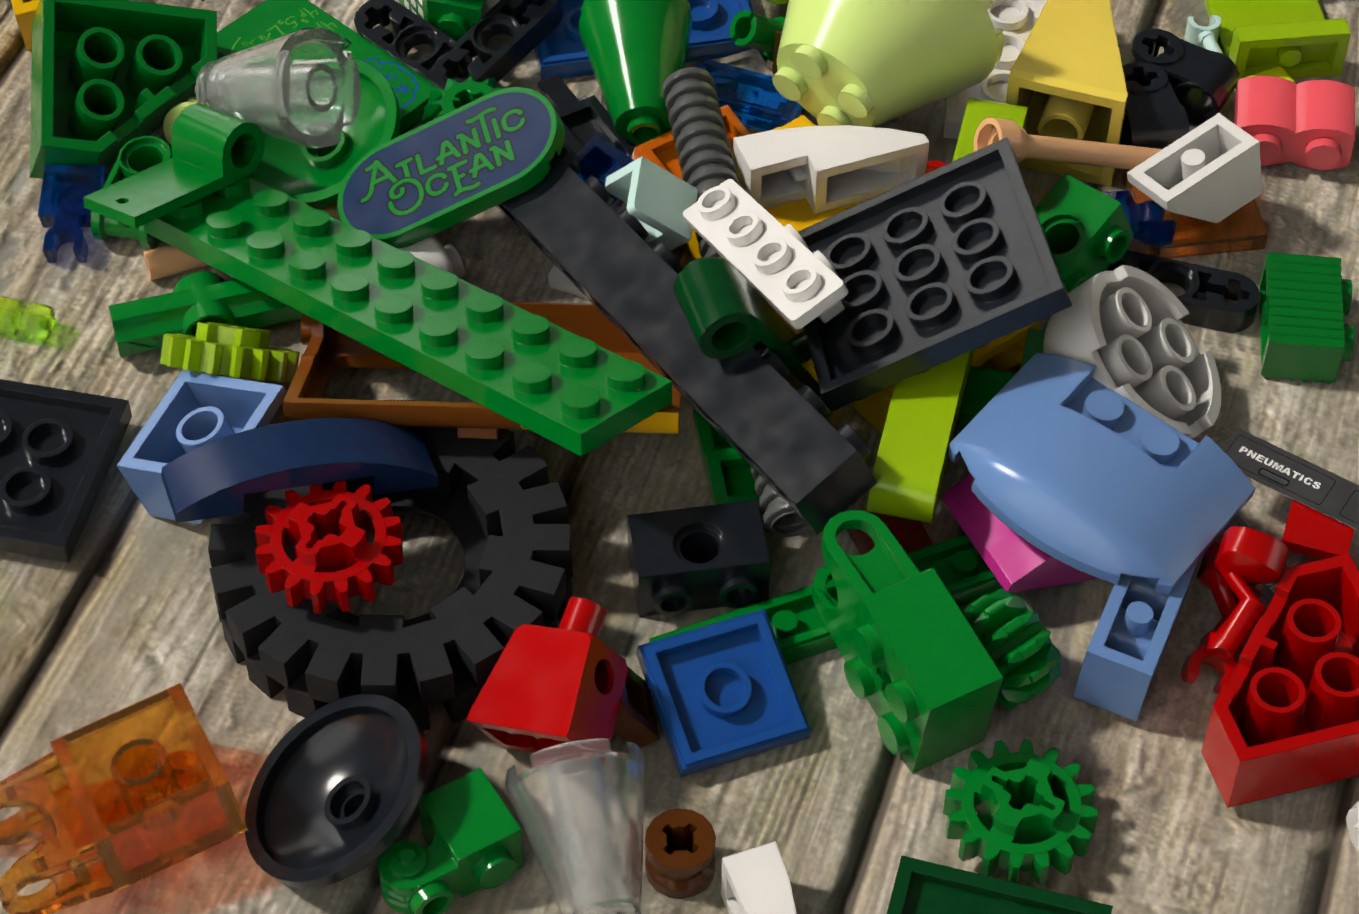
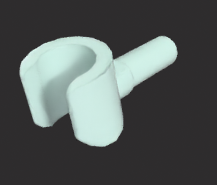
[1184,15,1223,54]

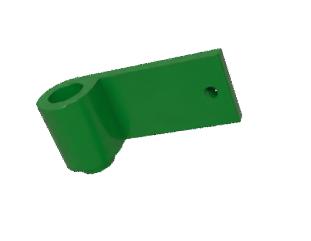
[84,103,265,229]

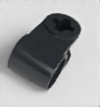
[1131,29,1240,126]
[1120,62,1190,149]

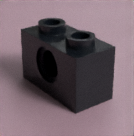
[627,500,770,617]

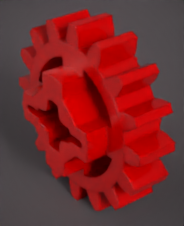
[255,480,404,614]

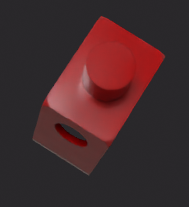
[466,597,628,766]

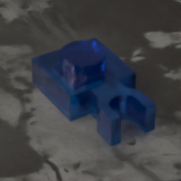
[38,165,108,263]

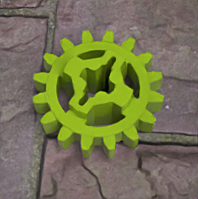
[160,322,300,383]

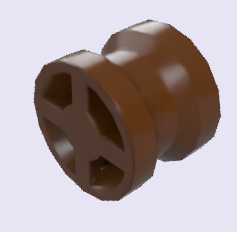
[645,808,716,899]

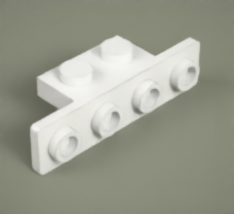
[683,179,848,329]

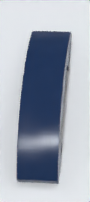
[161,418,438,523]

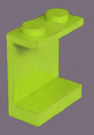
[1203,0,1351,79]

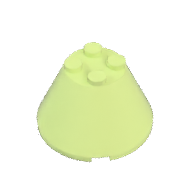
[772,0,1004,127]

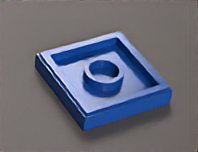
[636,609,811,777]

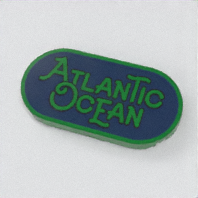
[337,87,565,248]

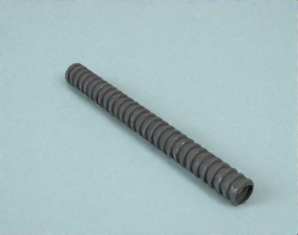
[662,67,811,537]

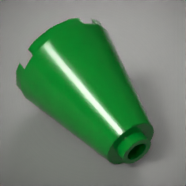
[578,0,693,145]

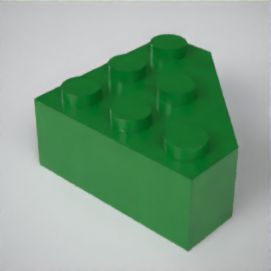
[30,0,217,183]

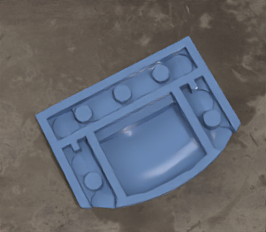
[947,352,1256,594]

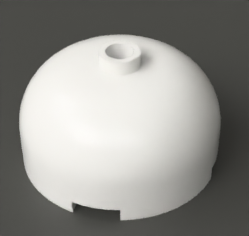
[1043,265,1221,439]

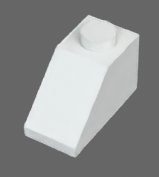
[1127,113,1262,223]

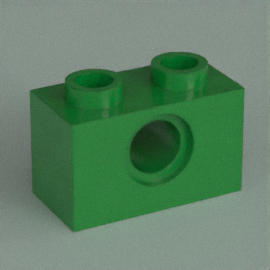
[1036,173,1134,319]

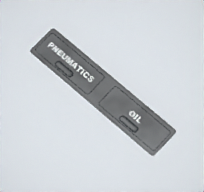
[1222,429,1359,531]

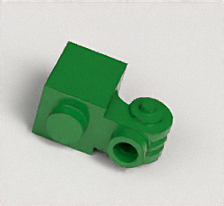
[378,767,524,914]

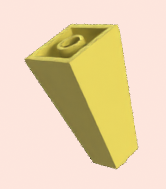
[1006,0,1128,187]

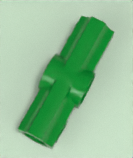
[108,271,301,357]

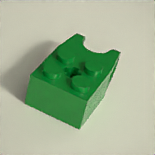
[812,510,1004,774]

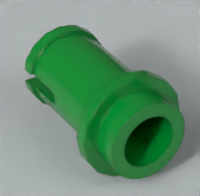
[730,10,785,60]

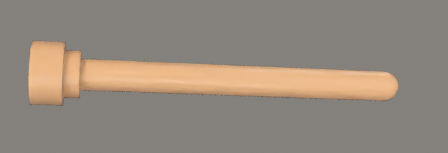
[974,118,1162,170]

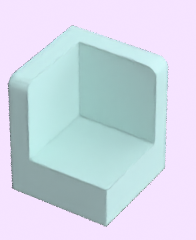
[605,156,698,251]

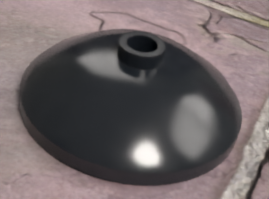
[244,694,428,888]

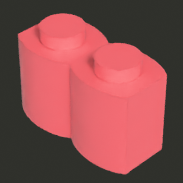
[1233,76,1355,170]

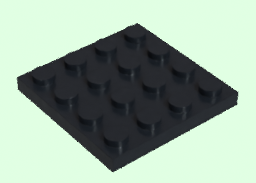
[798,137,1072,412]

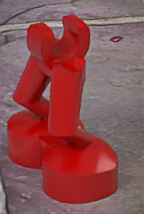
[1181,526,1289,695]

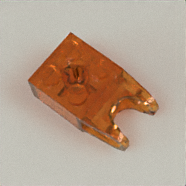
[0,683,248,914]

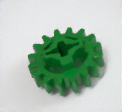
[943,739,1098,885]

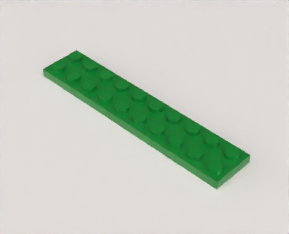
[144,176,672,457]

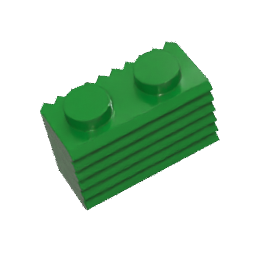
[1259,252,1355,385]

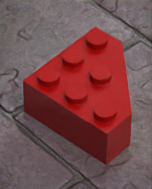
[1201,553,1359,808]

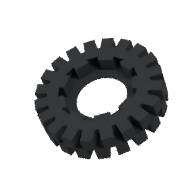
[208,400,573,731]

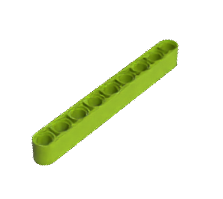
[867,97,1028,524]

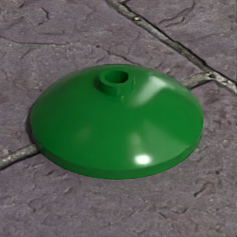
[240,56,401,209]

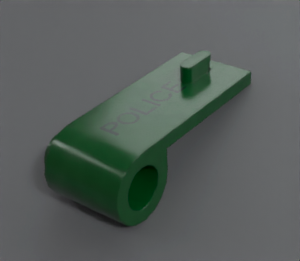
[673,257,821,396]

